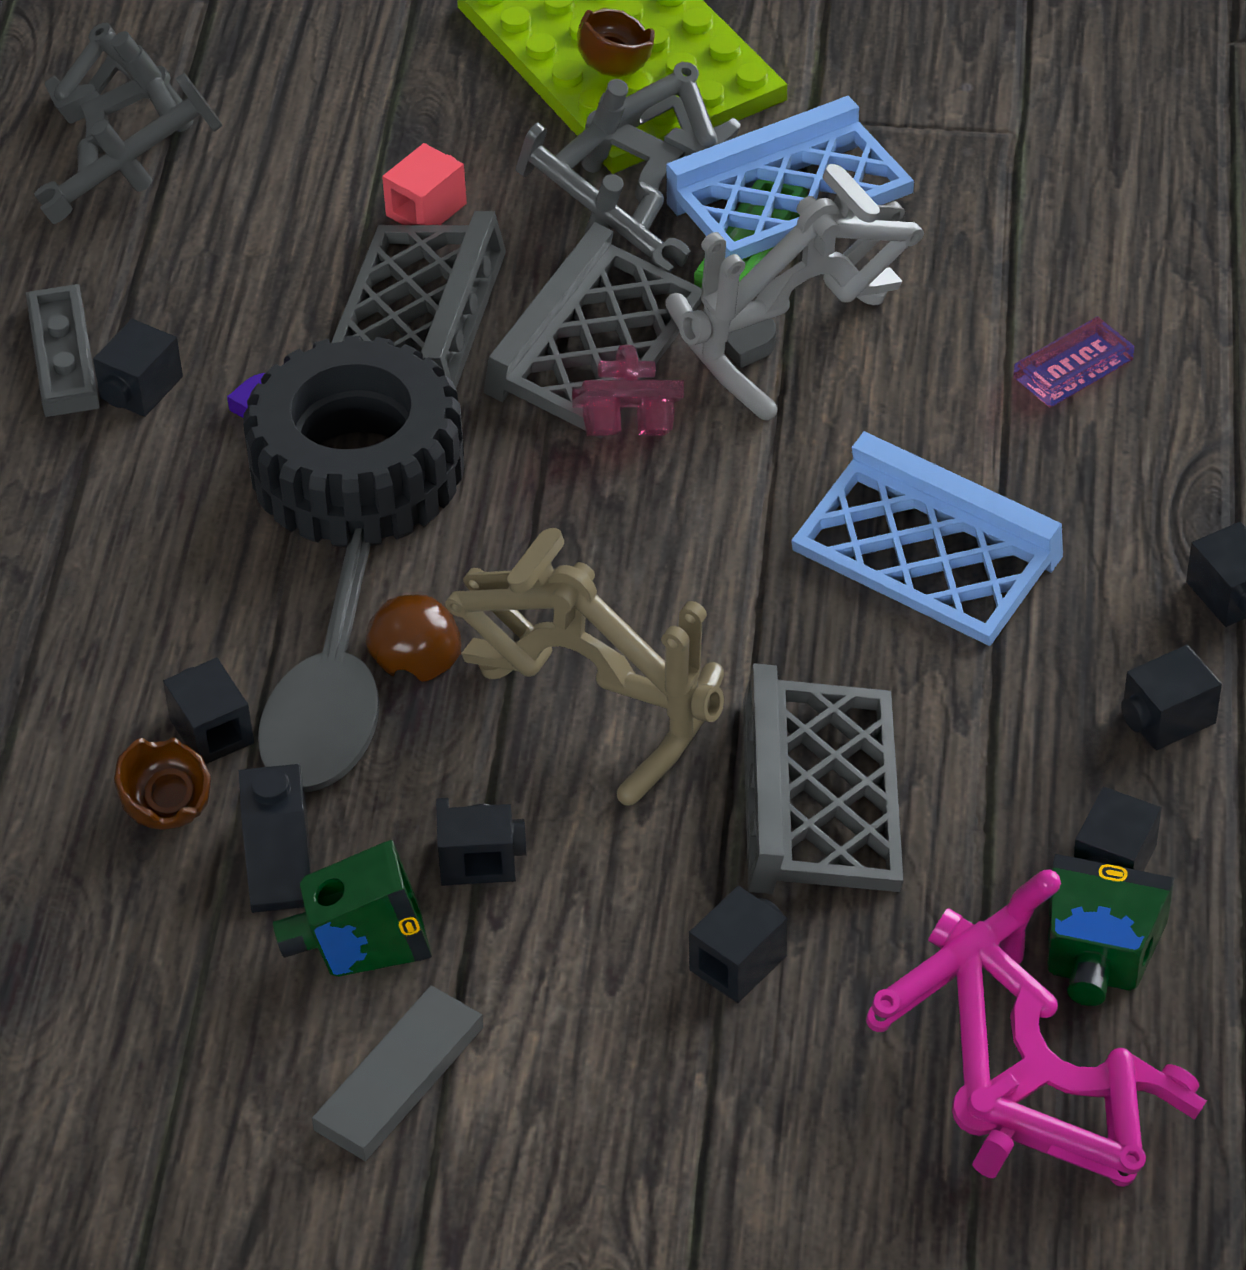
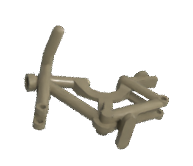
[445,528,724,806]

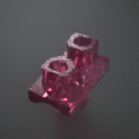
[572,345,684,436]

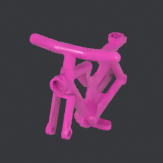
[866,870,1207,1187]

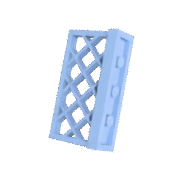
[666,96,914,259]
[791,431,1063,646]

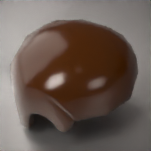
[577,8,655,77]
[366,594,461,682]
[114,737,211,830]

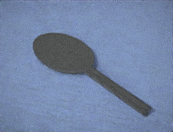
[258,528,379,792]

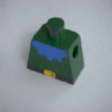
[273,840,432,977]
[1047,854,1174,1006]

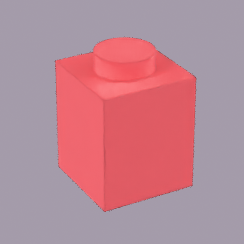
[382,143,467,225]

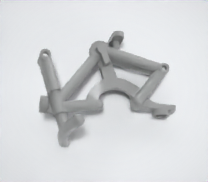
[665,164,924,420]

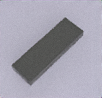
[26,284,100,417]
[312,985,484,1162]

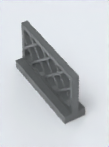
[331,211,506,388]
[483,222,702,438]
[743,663,903,894]

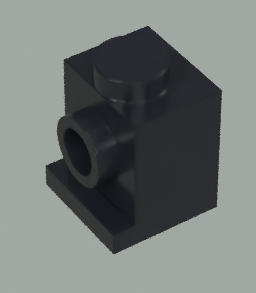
[436,798,527,886]

